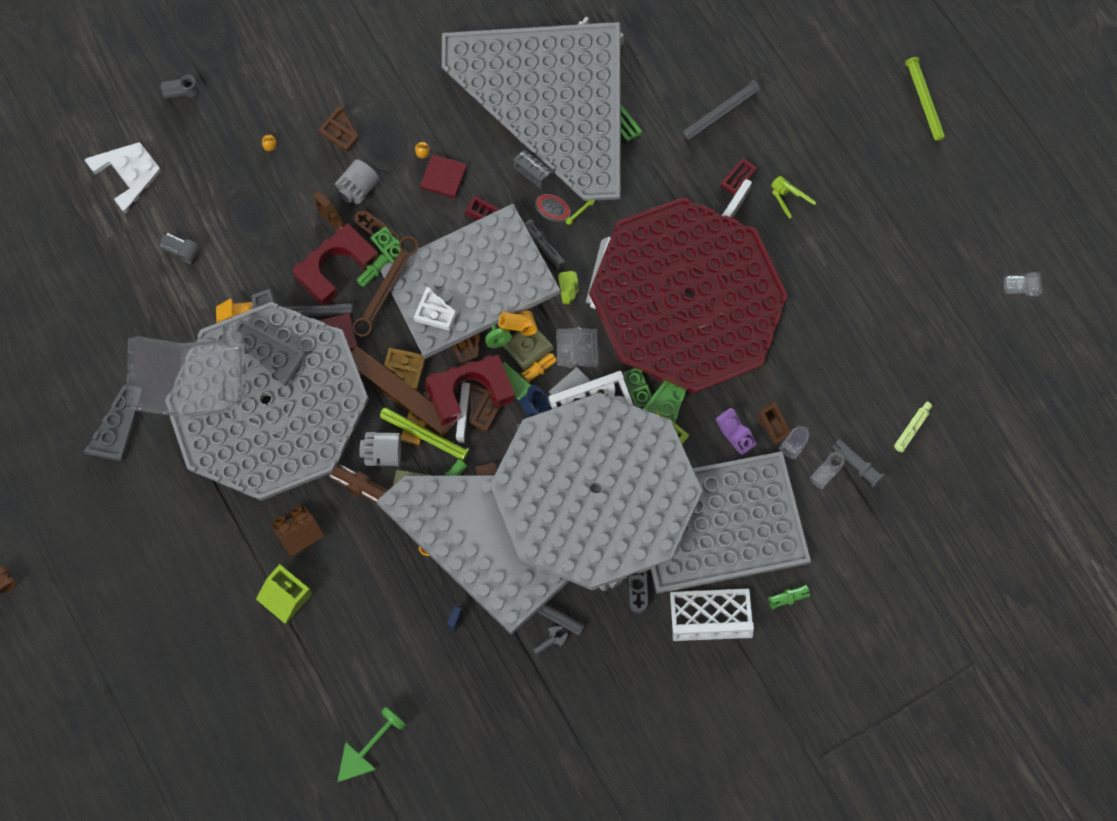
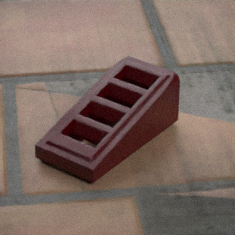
[464,195,500,220]

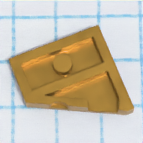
[384,348,426,391]

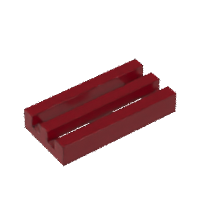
[720,158,757,196]

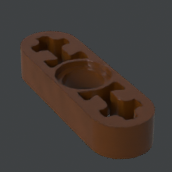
[354,211,400,242]

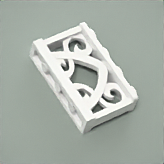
[548,371,634,409]

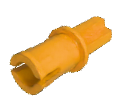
[521,353,557,383]

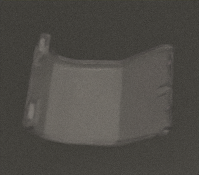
[126,324,244,417]

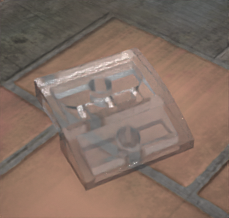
[556,328,598,368]

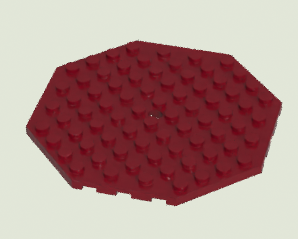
[589,197,788,393]

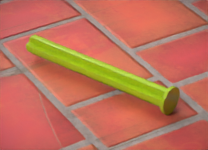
[905,57,945,141]
[380,408,469,462]

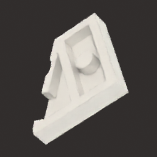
[414,287,457,331]

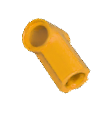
[498,311,537,336]

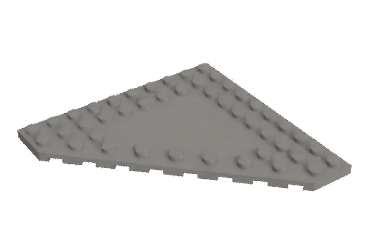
[442,22,621,201]
[376,476,601,635]

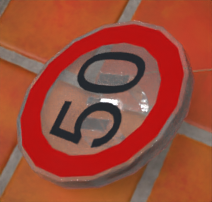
[535,194,570,222]

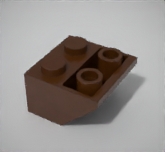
[270,504,324,557]

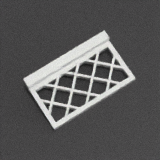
[670,589,754,641]

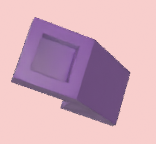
[716,408,757,455]

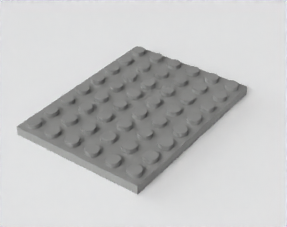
[380,204,561,359]
[651,452,811,594]

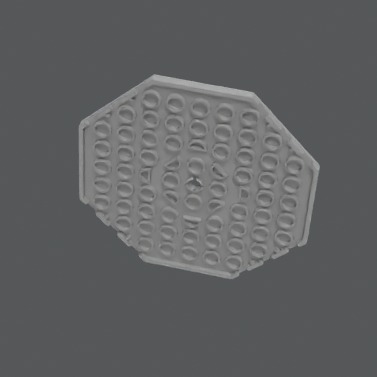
[164,302,369,501]
[490,393,702,590]

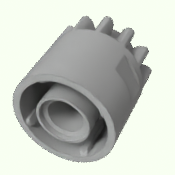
[335,159,379,205]
[360,432,401,466]

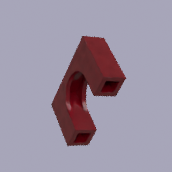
[292,223,379,305]
[425,355,515,426]

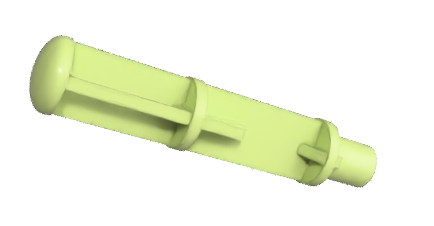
[894,402,932,452]

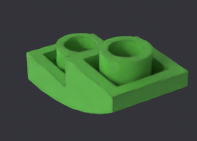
[370,226,407,264]
[502,362,531,400]
[622,368,652,408]

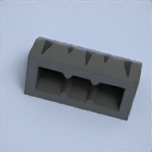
[513,151,556,189]

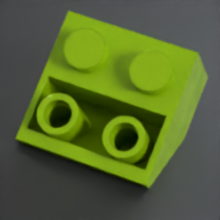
[256,564,312,624]

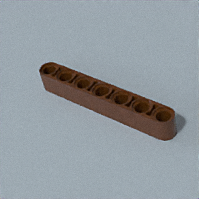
[351,347,455,437]

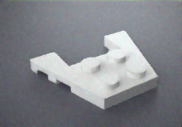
[85,142,161,214]

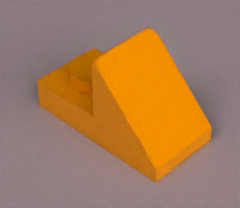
[216,299,252,323]

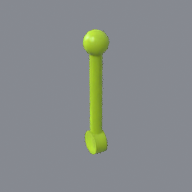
[566,200,595,225]

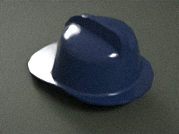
[519,385,552,417]

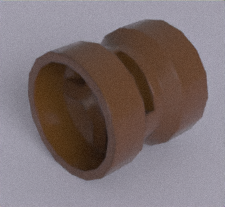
[0,566,17,594]

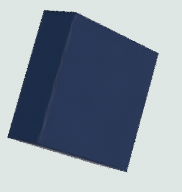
[447,607,462,632]

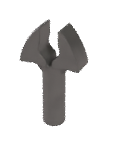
[533,626,568,655]

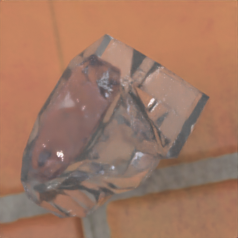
[779,426,809,459]

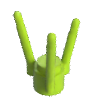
[771,176,816,219]

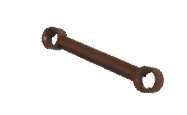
[353,236,419,338]

